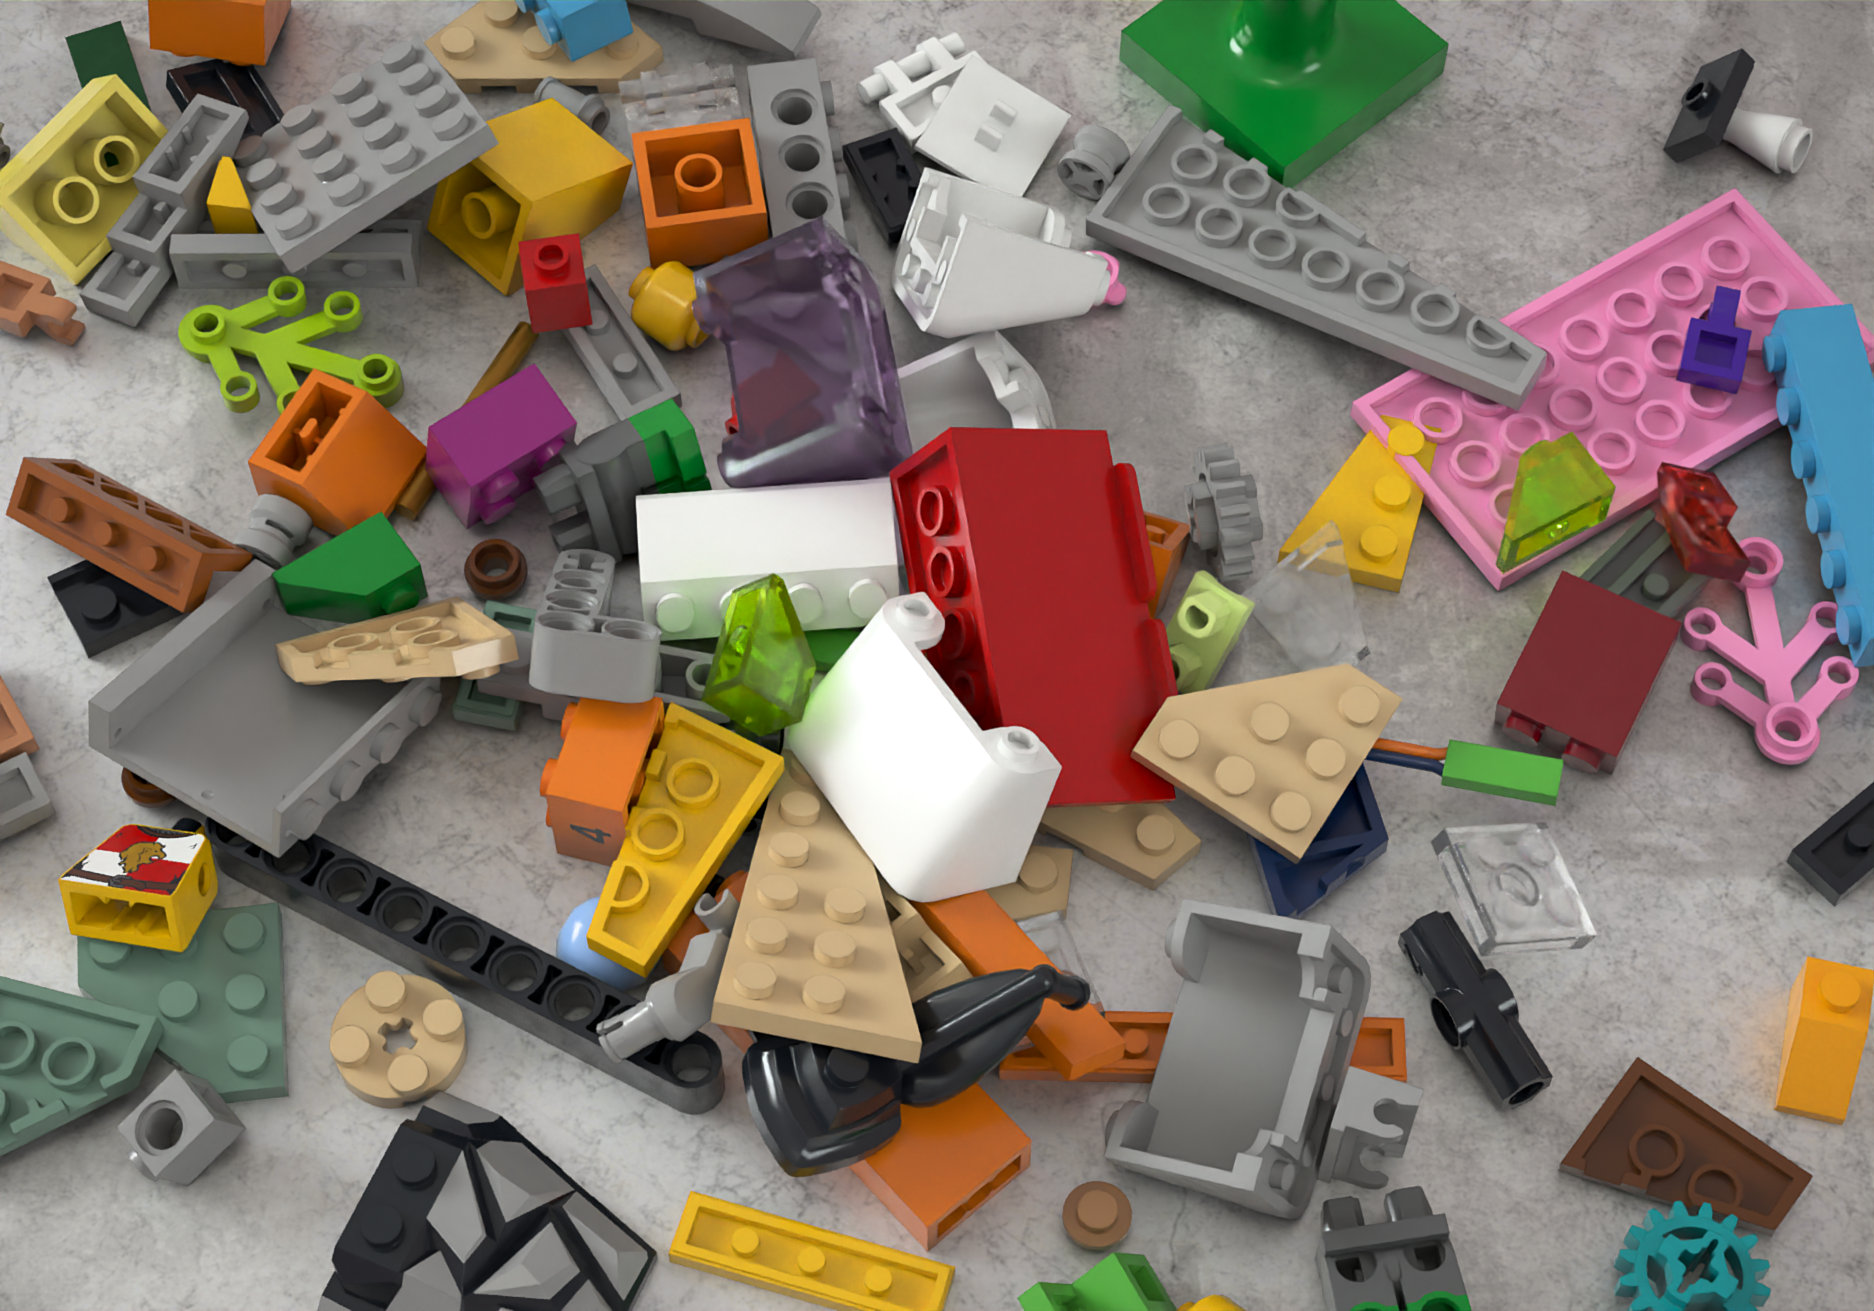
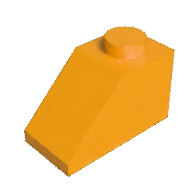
[1774,956,1874,1125]

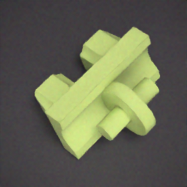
[1166,570,1255,694]

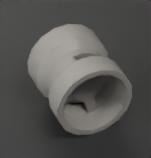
[233,494,314,571]

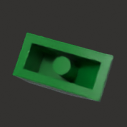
[272,512,428,624]

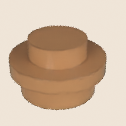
[1062,1181,1132,1250]

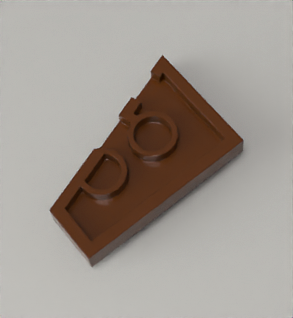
[1558,1057,1813,1237]

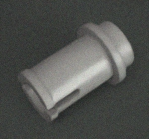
[533,76,610,135]

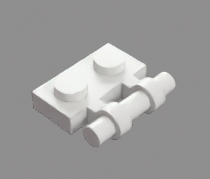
[857,32,986,154]

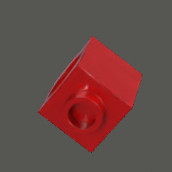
[518,233,593,333]

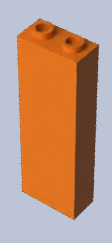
[662,870,1032,1252]

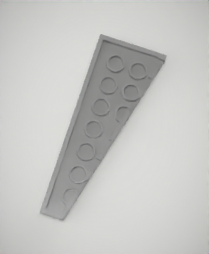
[1085,104,1547,411]

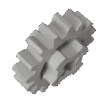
[1183,443,1263,582]

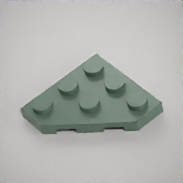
[77,902,289,1103]
[0,976,165,1157]

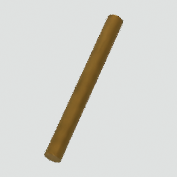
[394,321,539,520]

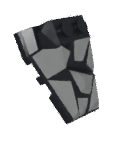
[317,1091,658,1311]

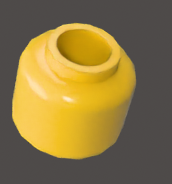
[628,261,721,351]

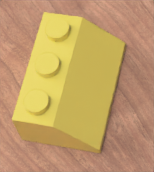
[0,74,168,285]

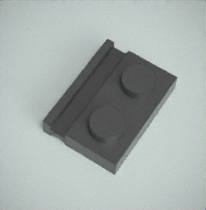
[1579,509,1720,619]

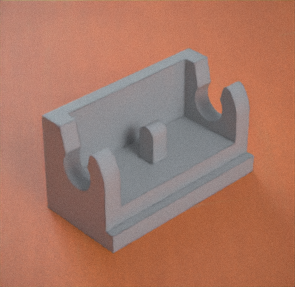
[1317,1066,1424,1189]

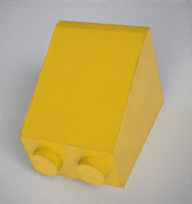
[426,97,633,296]

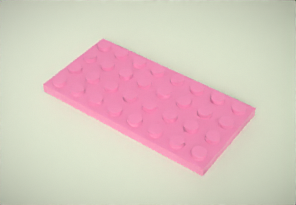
[1350,188,1874,592]

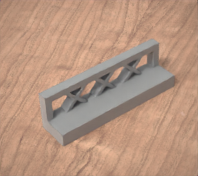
[169,219,423,289]

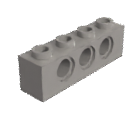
[747,58,858,287]

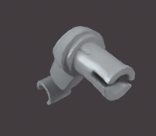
[596,889,740,1063]

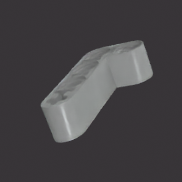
[529,549,661,703]

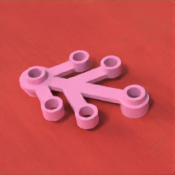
[1680,537,1859,765]

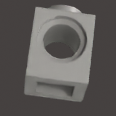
[116,1069,246,1186]

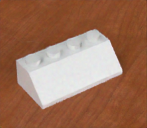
[636,478,899,641]

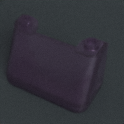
[692,216,913,489]

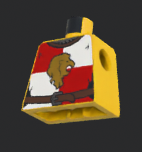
[58,818,218,952]

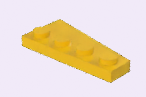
[586,702,785,978]

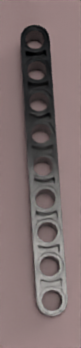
[205,816,725,1115]

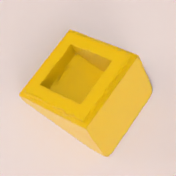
[206,156,259,234]

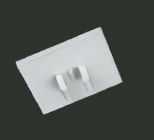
[914,55,1071,197]

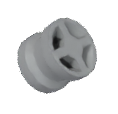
[1057,125,1130,200]

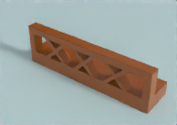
[5,457,253,613]

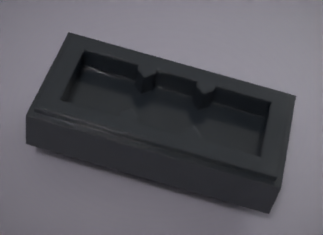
[1663,48,1755,163]
[842,127,922,245]

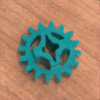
[1613,1201,1771,1311]

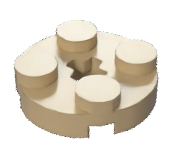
[329,970,468,1109]

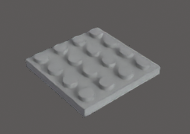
[232,35,499,275]

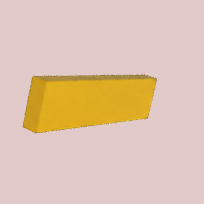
[668,1191,955,1311]

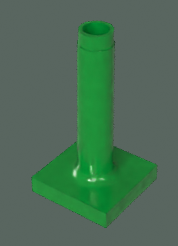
[1119,0,1449,189]

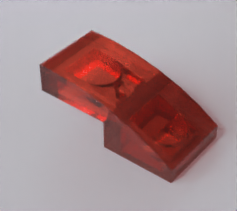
[1657,462,1751,583]

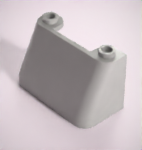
[1103,898,1371,1220]

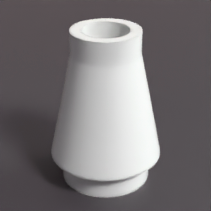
[1722,107,1813,174]

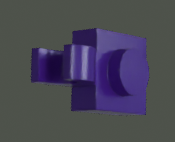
[1676,285,1752,394]

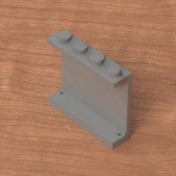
[88,559,443,858]

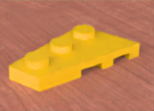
[1277,414,1441,593]

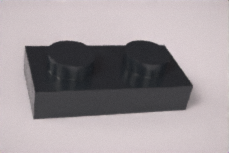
[1786,782,1874,907]

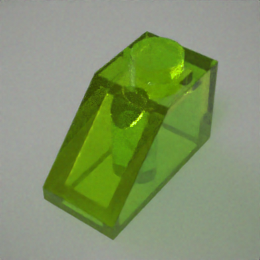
[1495,432,1616,574]
[701,573,817,737]

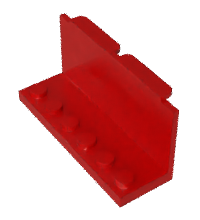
[889,427,1178,808]

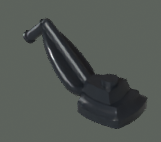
[742,964,1091,1178]

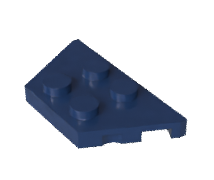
[1245,762,1389,919]

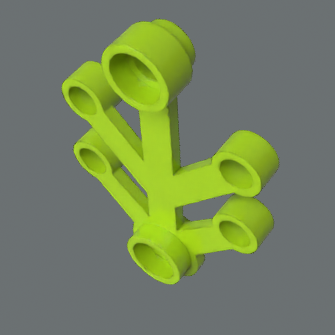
[178,276,404,415]

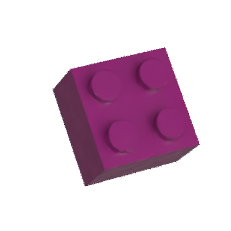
[425,363,577,529]

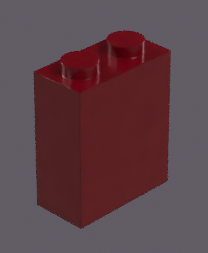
[1494,570,1682,775]

